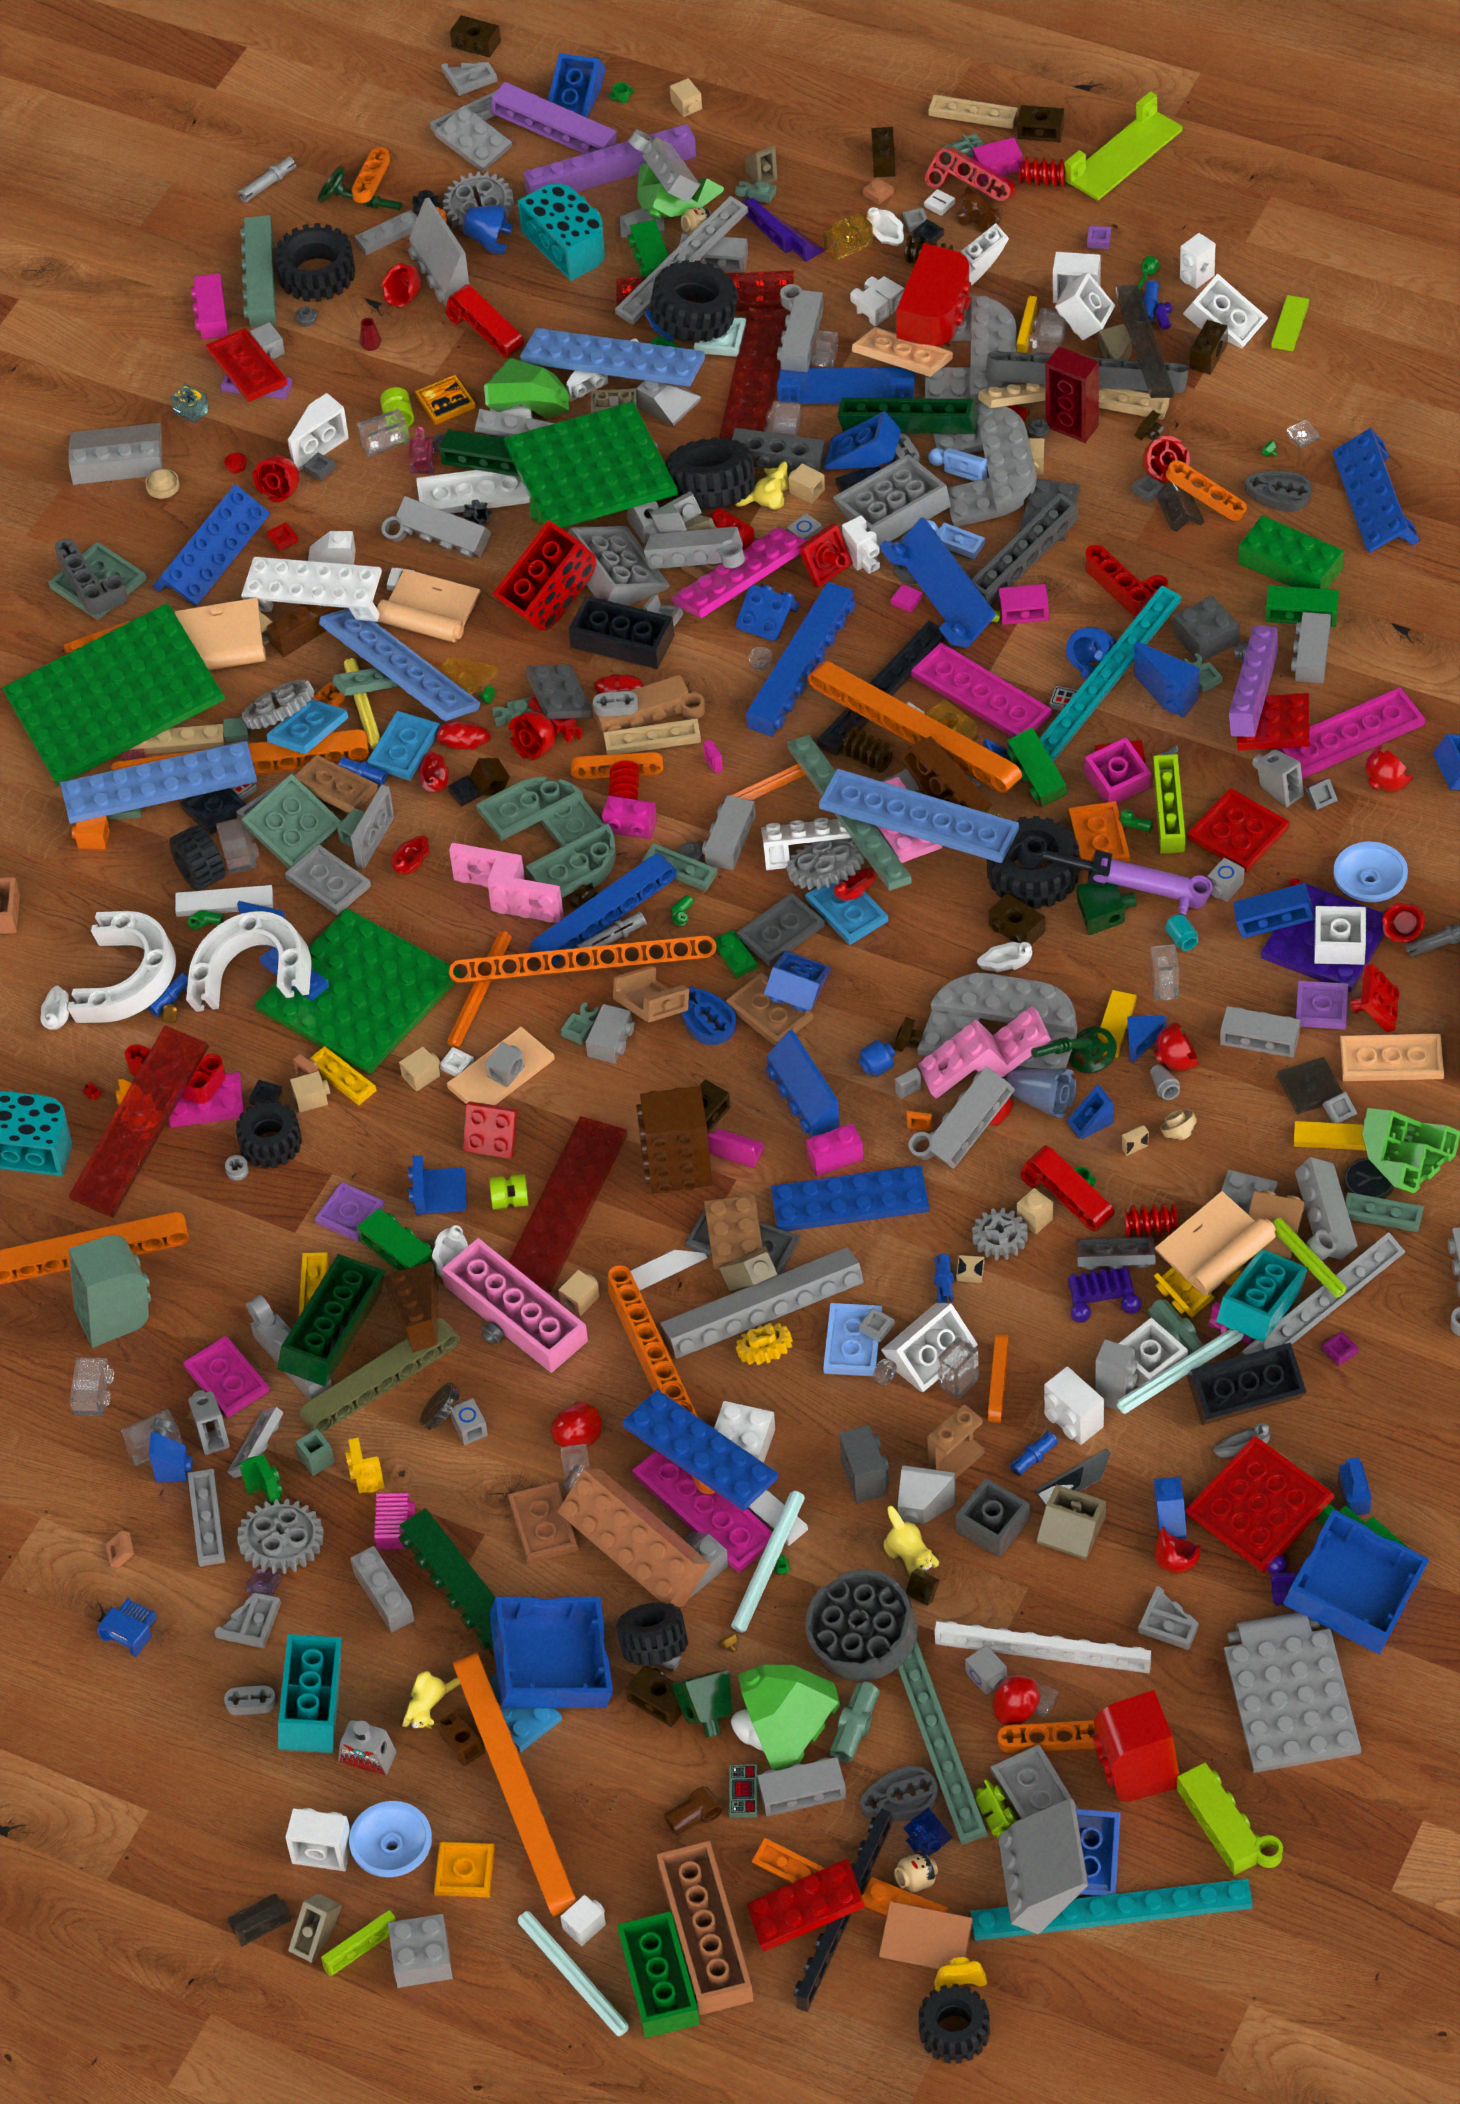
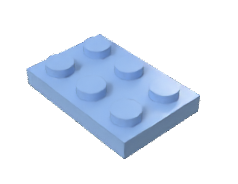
[823,1303,882,1377]

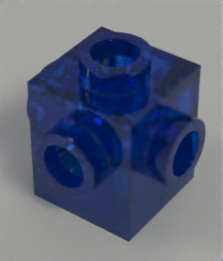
[903,1807,953,1857]

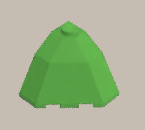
[637,163,724,220]
[484,358,570,419]
[1362,1108,1460,1194]
[738,1665,840,1771]

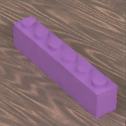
[491,82,617,154]
[1229,626,1279,737]

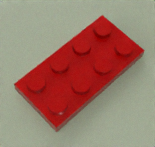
[206,328,288,402]
[746,1859,865,1952]

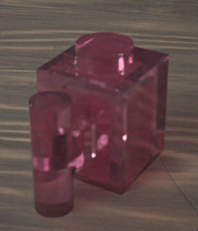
[409,427,434,474]

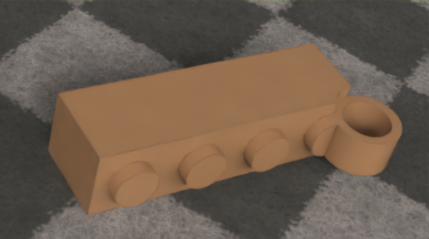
[592,675,705,739]

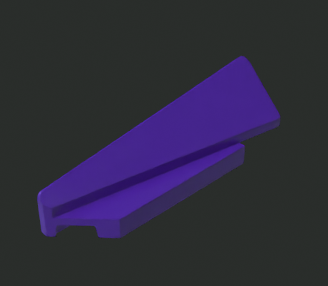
[741,198,825,262]

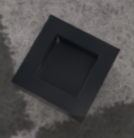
[913,219,944,245]
[448,775,481,807]
[249,1080,282,1106]

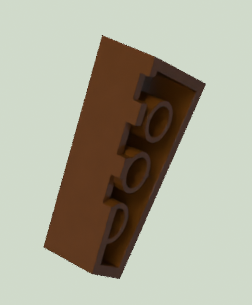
[899,736,993,813]
[383,1261,439,1353]

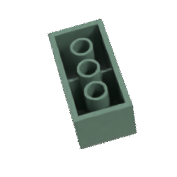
[68,1235,151,1348]

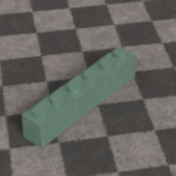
[241,215,277,327]

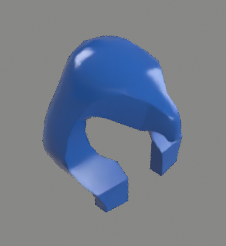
[463,205,512,255]
[1066,627,1117,679]

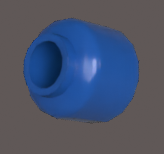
[857,1040,896,1077]

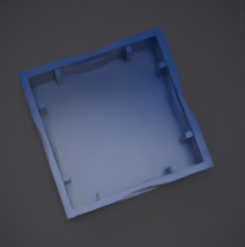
[1283,1509,1430,1655]
[489,1597,613,1708]

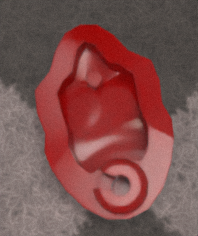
[594,674,644,694]
[436,721,491,750]
[418,751,449,793]
[391,836,430,875]
[834,867,877,901]

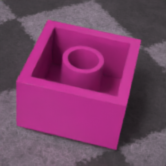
[1084,737,1151,804]

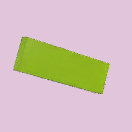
[1271,295,1309,352]
[321,1910,396,1977]

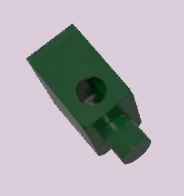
[1077,882,1137,935]
[672,1670,732,1737]

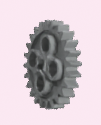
[443,171,514,231]
[241,679,315,730]
[786,838,865,890]
[237,1499,324,1574]

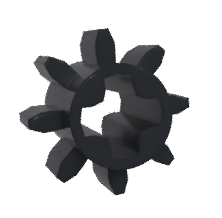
[412,190,439,215]
[461,500,492,526]

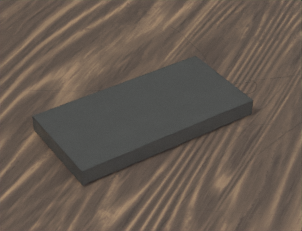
[685,1208,800,1277]

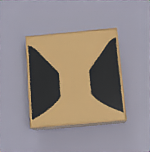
[1122,1125,1149,1156]
[956,1255,985,1283]

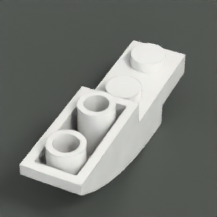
[961,223,1009,286]
[566,338,639,402]

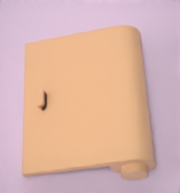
[377,569,481,643]
[175,598,266,671]
[1155,1191,1276,1296]

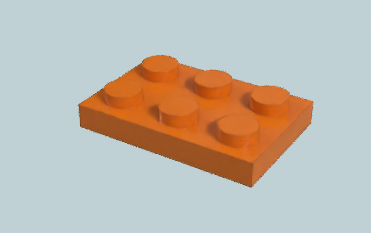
[1068,801,1130,870]

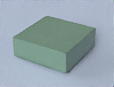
[223,717,249,742]

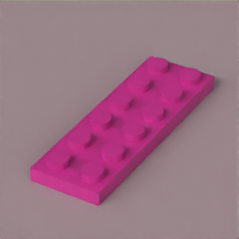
[672,527,807,618]
[911,643,1052,738]
[1278,687,1425,779]
[632,1451,772,1574]

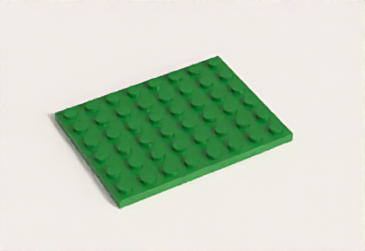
[2,602,225,787]

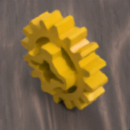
[736,1323,793,1365]

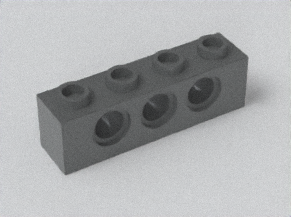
[732,428,825,472]

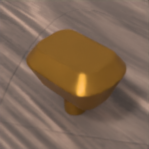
[162,1004,177,1023]
[719,1632,739,1652]

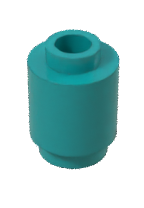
[1165,915,1199,951]

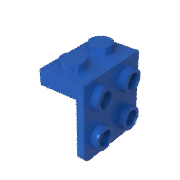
[735,584,800,642]
[408,1155,467,1215]

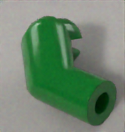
[1119,809,1153,833]
[670,895,694,926]
[187,910,224,930]

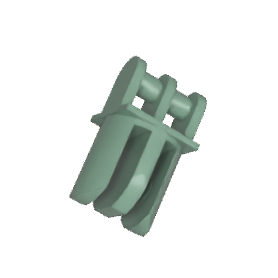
[942,134,984,162]

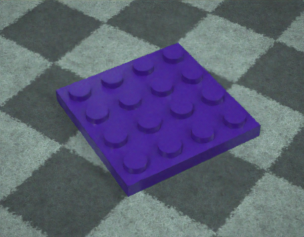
[1261,884,1385,993]

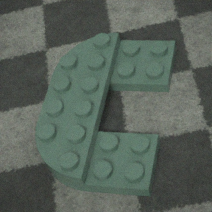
[476,777,616,898]

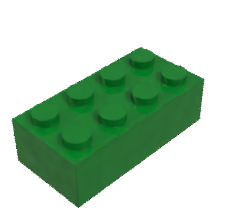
[1238,515,1344,589]
[617,1911,700,2038]

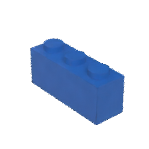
[1233,883,1314,939]

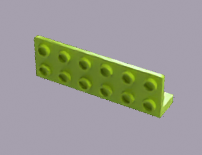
[1065,91,1183,200]

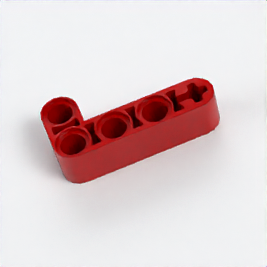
[925,147,1016,201]
[445,284,524,358]
[1085,545,1168,617]
[124,1044,226,1104]
[1020,1145,1115,1232]

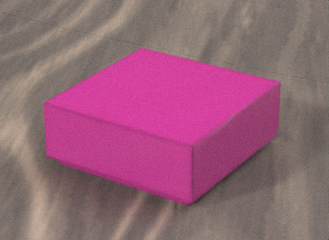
[891,584,923,613]
[703,740,723,774]

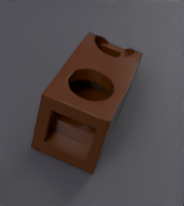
[435,1711,484,1767]

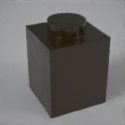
[470,758,510,795]

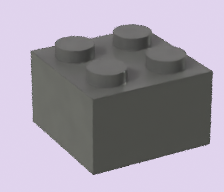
[1173,595,1239,662]
[839,1425,890,1504]
[955,1478,1030,1558]

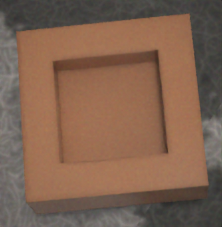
[863,177,894,205]
[293,1054,319,1077]
[106,1530,134,1568]

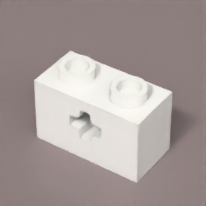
[1180,233,1215,289]

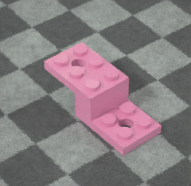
[449,843,564,923]
[918,1006,1051,1099]

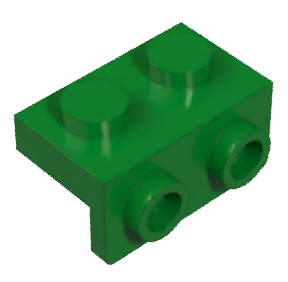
[239,1454,283,1506]

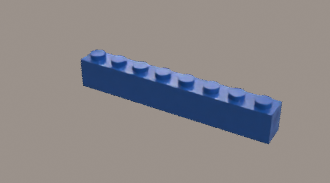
[746,582,856,737]

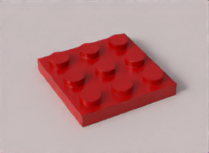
[1237,693,1310,751]
[1187,788,1290,873]

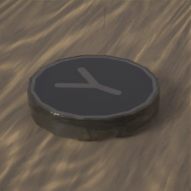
[1344,1158,1394,1199]
[419,1383,460,1430]

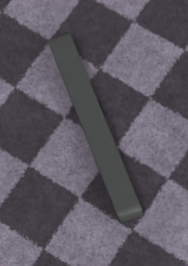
[985,351,1189,393]

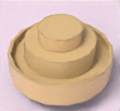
[145,469,180,499]
[1160,1110,1197,1141]

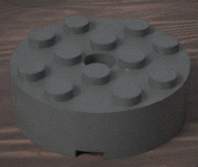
[805,1569,918,1682]

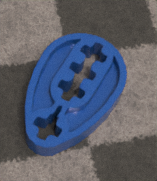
[681,987,736,1045]

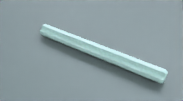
[1117,1329,1244,1413]
[731,1490,805,1633]
[518,1911,629,2036]

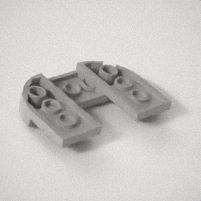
[925,296,1017,405]
[934,403,1037,527]
[918,973,1077,1070]

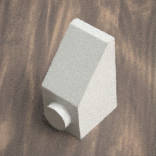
[308,531,356,565]

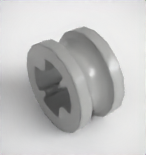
[225,1155,249,1181]

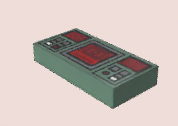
[729,1765,757,1818]

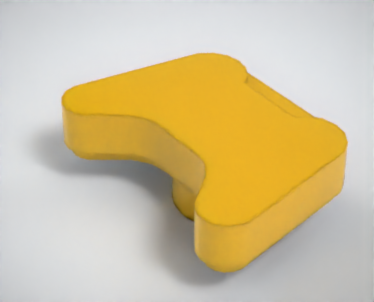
[934,1957,987,1992]

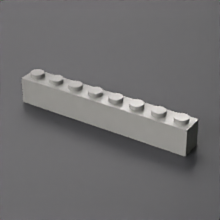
[660,1247,864,1359]

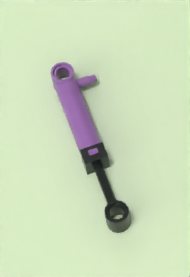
[1018,835,1213,916]

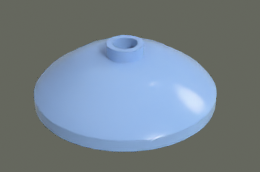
[1334,842,1408,902]
[349,1801,432,1877]

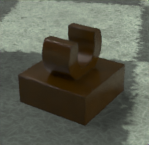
[1134,410,1164,441]
[570,884,599,909]
[893,1017,923,1052]
[905,1568,940,1606]

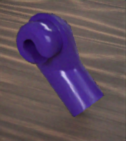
[1155,302,1172,330]

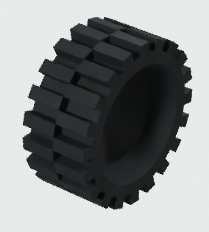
[275,223,355,302]

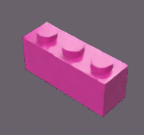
[191,273,229,339]

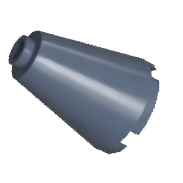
[1004,1068,1077,1119]

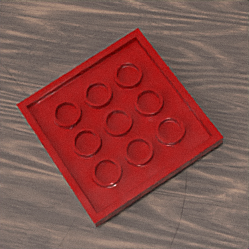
[1185,1436,1335,1574]

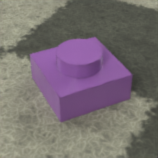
[1087,226,1111,249]

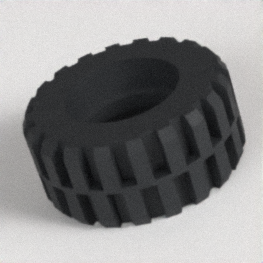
[650,260,738,343]
[666,437,756,510]
[987,816,1080,909]

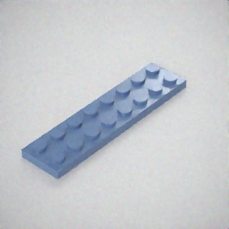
[520,328,705,387]
[319,608,481,721]
[60,741,257,824]
[819,769,1019,863]

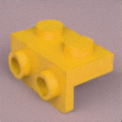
[1154,1267,1214,1318]
[345,1437,384,1493]

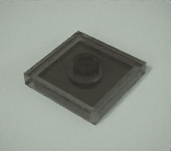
[1277,1057,1343,1115]

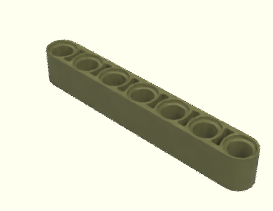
[299,1318,460,1434]

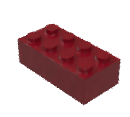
[1045,346,1099,443]

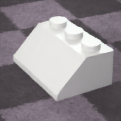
[881,1303,978,1392]

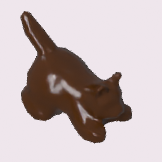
[956,187,1003,233]

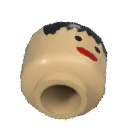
[681,207,711,234]
[894,1853,938,1893]

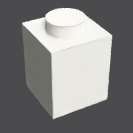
[560,1895,606,1946]

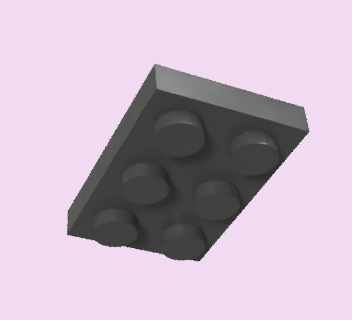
[1019,479,1080,542]
[525,664,592,719]
[737,893,825,966]
[1076,1236,1155,1269]

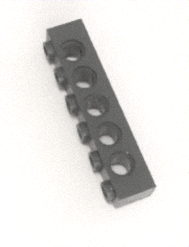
[971,493,1078,606]

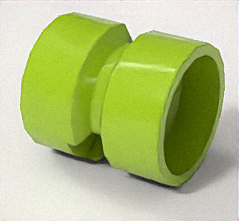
[380,387,414,431]
[490,1173,529,1210]

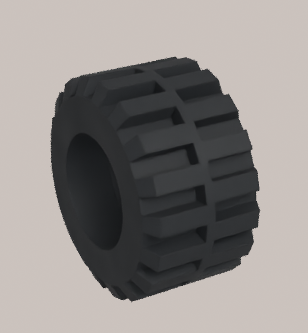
[170,824,225,891]
[236,1100,302,1169]
[616,1602,688,1666]
[918,1984,990,2064]

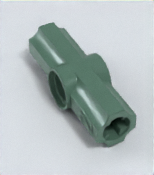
[1148,1299,1207,1368]
[830,1681,880,1763]

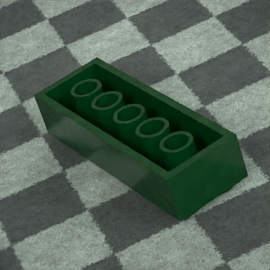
[277,1254,385,1387]

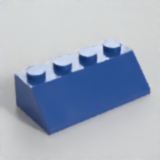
[765,1030,840,1138]

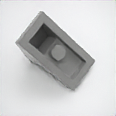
[650,491,702,533]

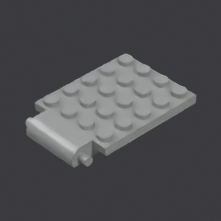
[1224,1612,1361,1773]

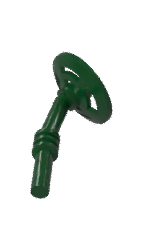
[317,165,402,211]
[1031,1027,1117,1074]

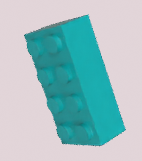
[1216,1249,1308,1342]

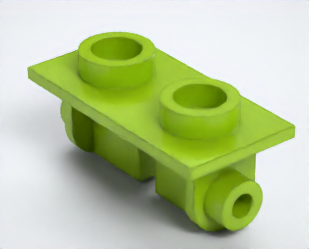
[975,1780,1017,1839]

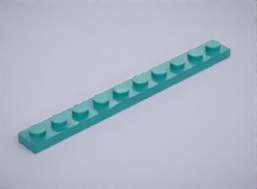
[1040,586,1182,762]
[971,1879,1252,1941]

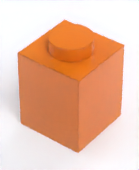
[72,816,110,849]

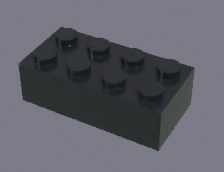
[568,595,675,669]
[1186,1342,1306,1425]

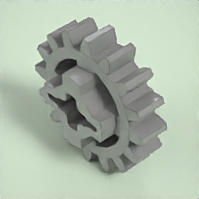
[972,1208,1028,1260]

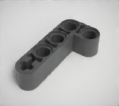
[55,539,127,614]

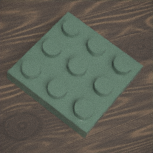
[48,542,147,620]
[240,774,342,869]

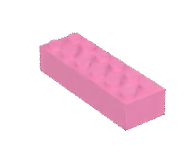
[441,1238,588,1373]

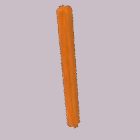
[447,931,512,1048]

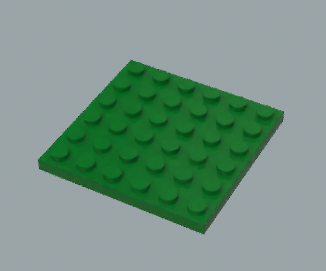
[504,401,678,528]
[255,908,462,1075]

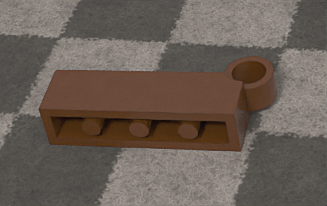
[267,604,346,657]

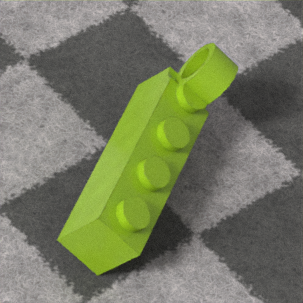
[1153,754,1185,854]
[1177,1762,1283,1876]

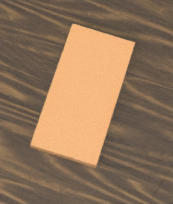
[852,327,953,377]
[447,1027,555,1105]
[1340,1034,1444,1081]

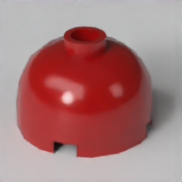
[1143,436,1190,482]
[253,455,300,502]
[509,712,555,760]
[1365,745,1413,793]
[1154,1021,1200,1072]

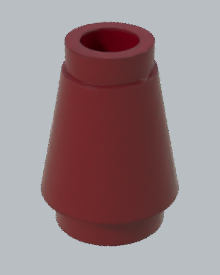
[359,318,381,351]

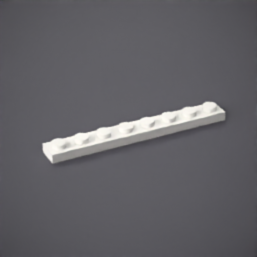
[935,1621,1151,1673]

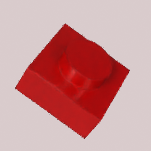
[266,522,299,552]

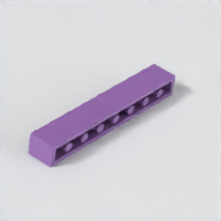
[523,124,696,195]

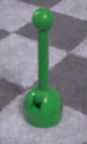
[1130,256,1160,303]

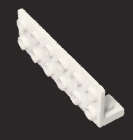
[241,557,382,622]
[761,818,851,870]

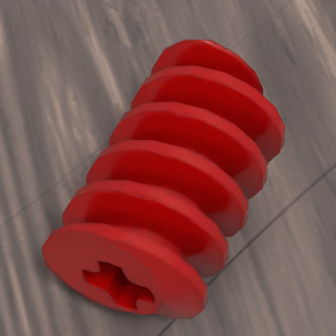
[1019,157,1065,187]
[608,760,640,800]
[1124,1203,1177,1237]

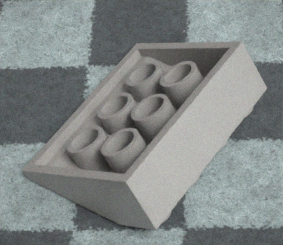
[408,197,469,306]
[69,423,163,485]
[833,454,951,547]
[568,526,670,606]
[999,1799,1088,1935]

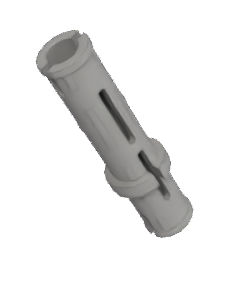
[238,156,296,203]
[576,911,647,959]

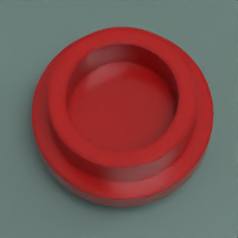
[224,453,247,474]

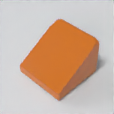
[907,1111,935,1132]

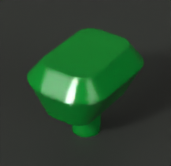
[1261,441,1278,457]
[478,685,496,704]
[774,1555,790,1574]

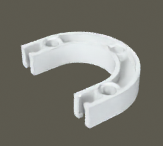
[67,911,176,1023]
[186,911,311,1012]

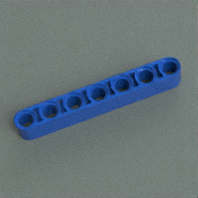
[529,853,677,966]

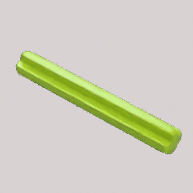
[1272,1218,1347,1298]

